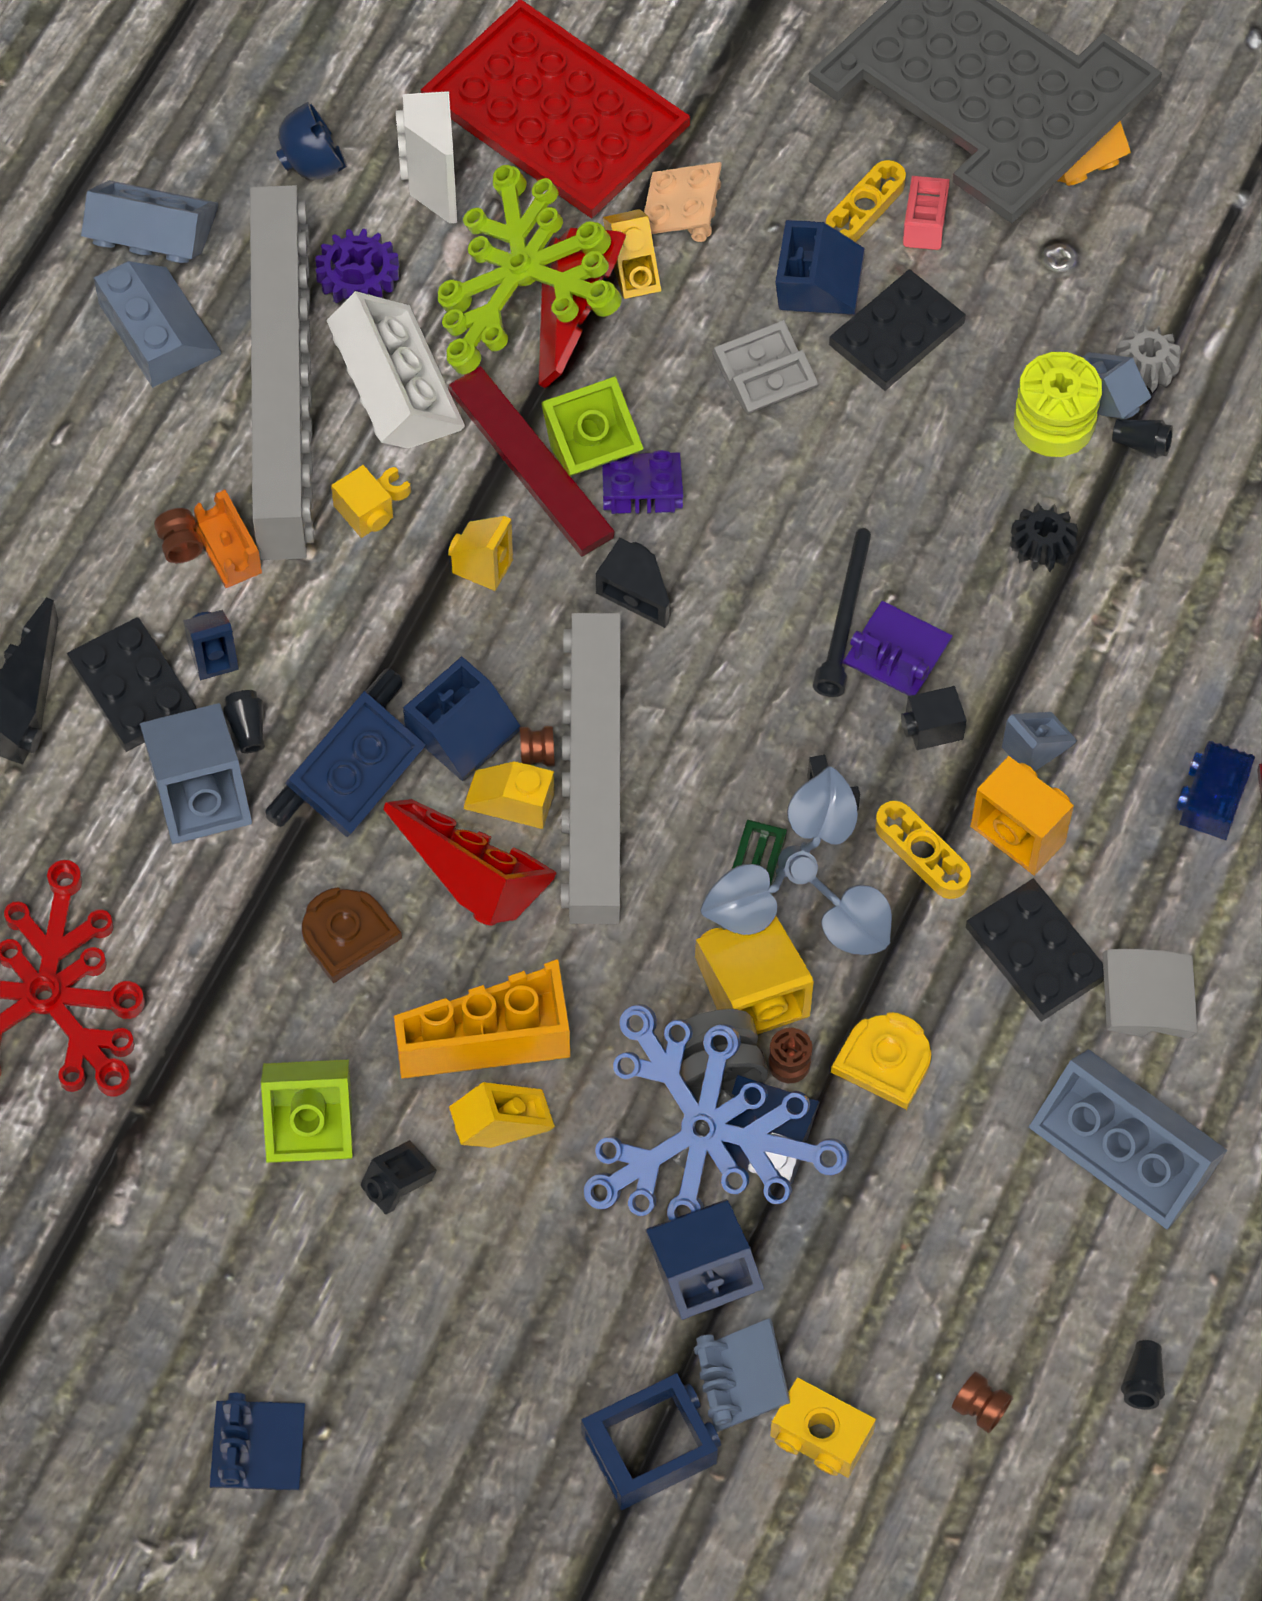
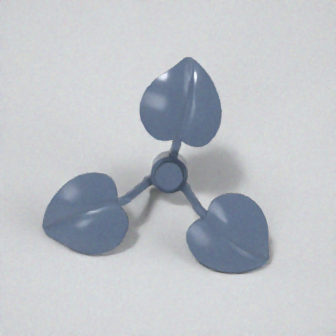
[700,766,892,955]

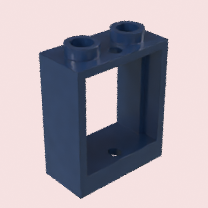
[581,1373,721,1510]

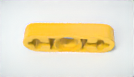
[826,160,906,242]
[875,801,971,899]

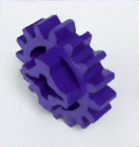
[316,229,399,303]

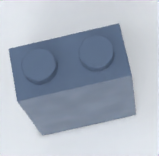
[140,703,252,845]

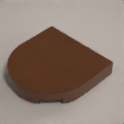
[302,887,402,984]

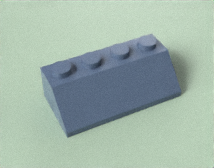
[1028,1049,1228,1230]

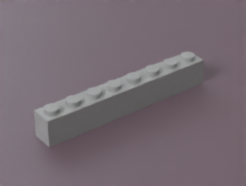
[561,613,620,924]

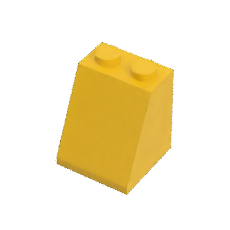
[695,915,814,1034]

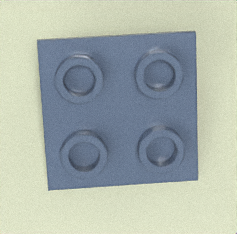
[694,1318,790,1432]

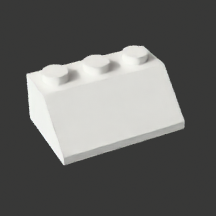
[396,91,457,223]

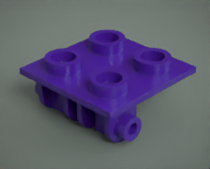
[602,450,683,514]
[843,601,953,696]

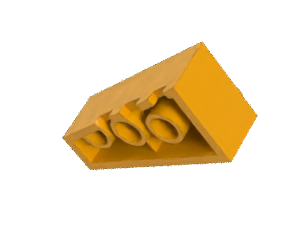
[394,959,570,1079]

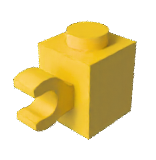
[331,465,411,538]

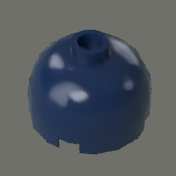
[276,102,347,180]

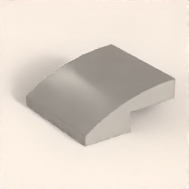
[712,320,818,414]
[1103,949,1197,1039]

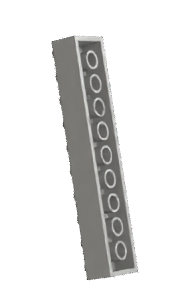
[250,185,314,560]

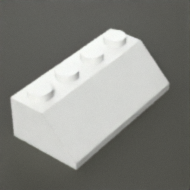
[326,291,465,449]

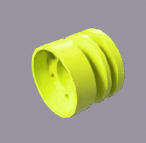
[1014,352,1102,457]

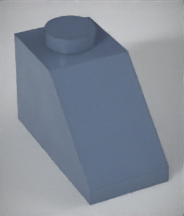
[1082,352,1151,420]

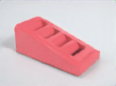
[903,176,950,250]

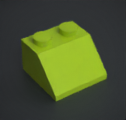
[261,1059,353,1163]

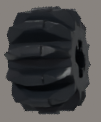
[1010,502,1078,572]

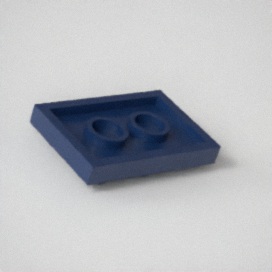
[285,691,426,837]

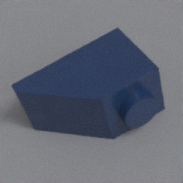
[183,610,239,681]

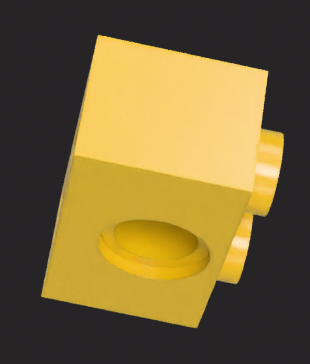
[770,1377,876,1478]

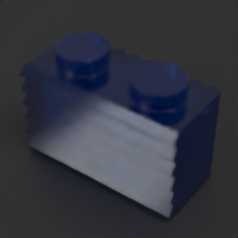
[1175,741,1255,840]

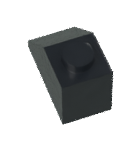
[596,538,670,628]

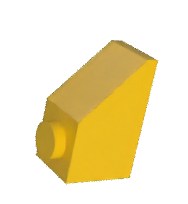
[448,516,513,591]
[464,761,554,829]
[449,1082,555,1148]

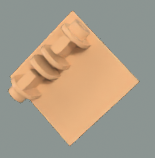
[644,162,722,242]

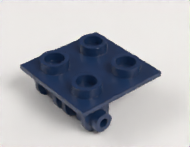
[209,1392,305,1491]

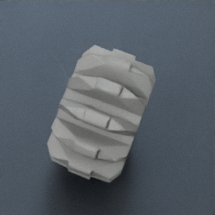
[1115,324,1181,393]

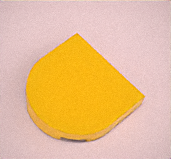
[831,1012,931,1110]

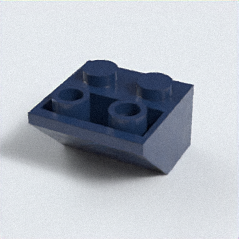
[775,220,865,315]
[403,656,521,781]
[645,1199,764,1320]

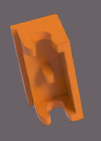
[194,490,262,589]

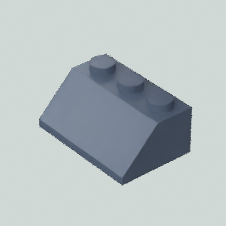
[81,180,218,263]
[94,261,221,388]

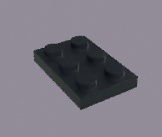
[829,269,966,391]
[67,617,197,752]
[965,878,1104,1022]

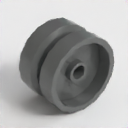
[663,1009,768,1103]

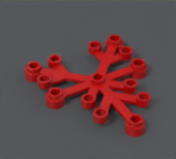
[0,860,145,1097]

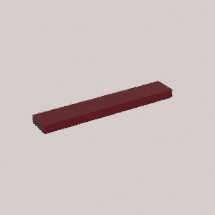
[448,366,614,557]

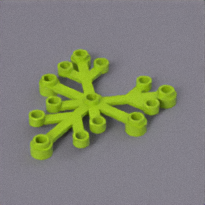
[438,165,622,374]

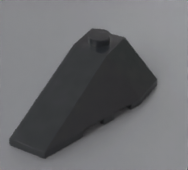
[0,597,58,765]

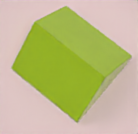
[541,376,644,476]

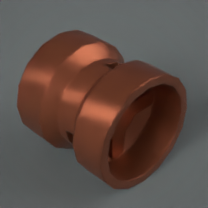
[154,508,204,564]
[768,1028,812,1084]
[951,1371,1013,1433]

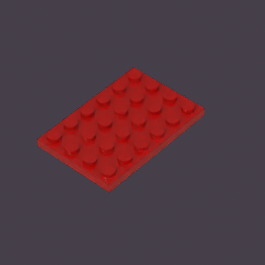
[421,0,690,219]

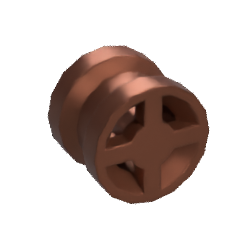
[520,726,555,767]

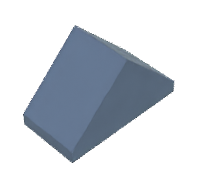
[1002,712,1077,771]

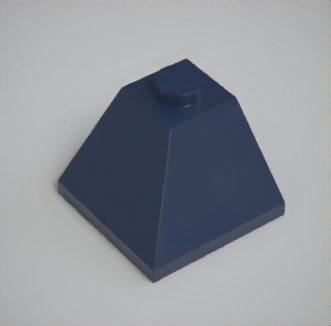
[723,1075,820,1184]

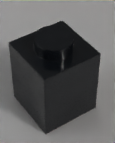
[901,686,967,750]

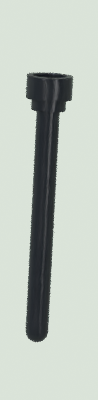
[812,528,871,697]

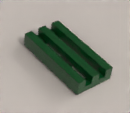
[732,819,787,886]

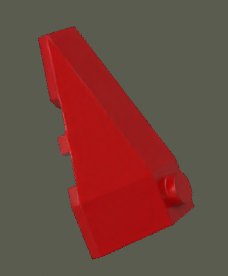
[539,228,626,388]
[383,799,557,926]

